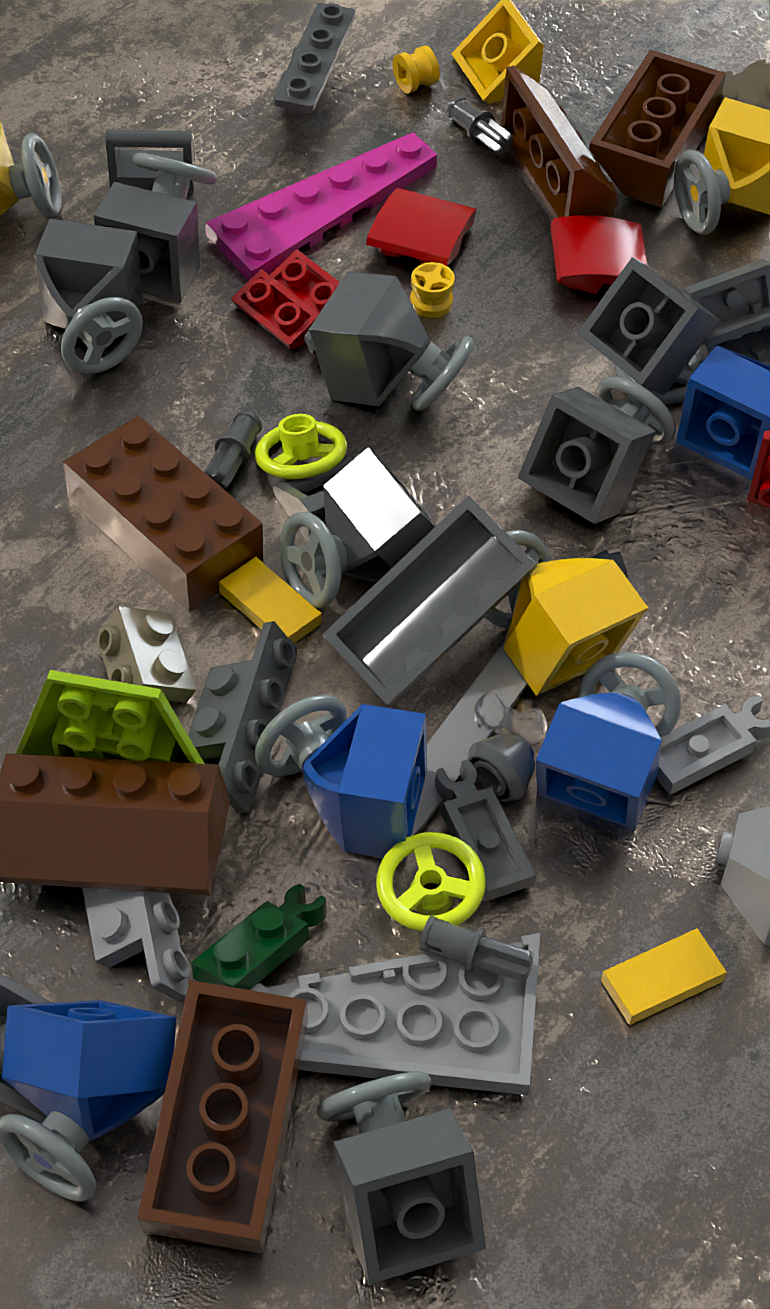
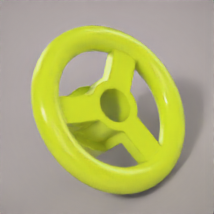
[255,414,347,479]
[376,832,486,932]

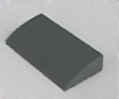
[322,495,538,707]

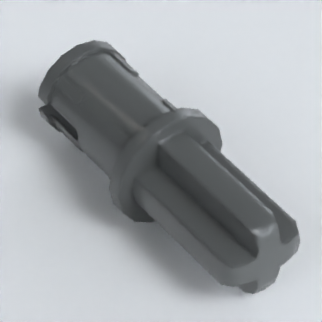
[447,96,514,155]
[204,411,262,489]
[419,915,534,981]

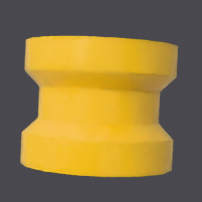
[393,45,440,94]
[410,262,455,318]

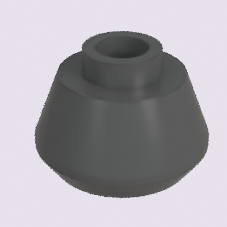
[468,733,535,801]

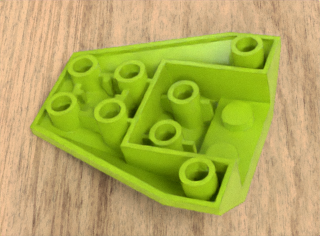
[15,670,205,764]

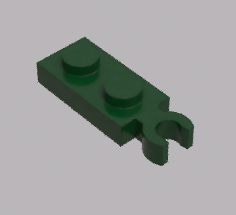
[191,884,327,990]

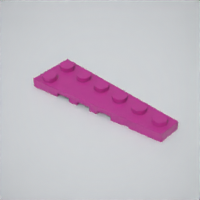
[205,132,437,281]

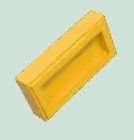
[219,557,322,644]
[601,928,727,1025]

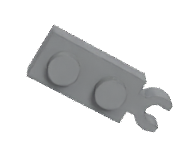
[656,696,770,795]

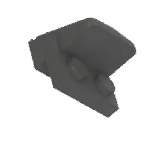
[683,259,770,366]

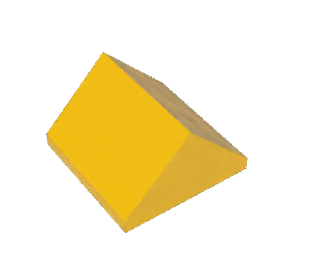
[451,0,544,104]

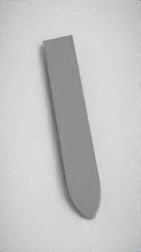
[378,643,528,859]

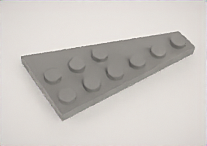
[251,933,541,1095]

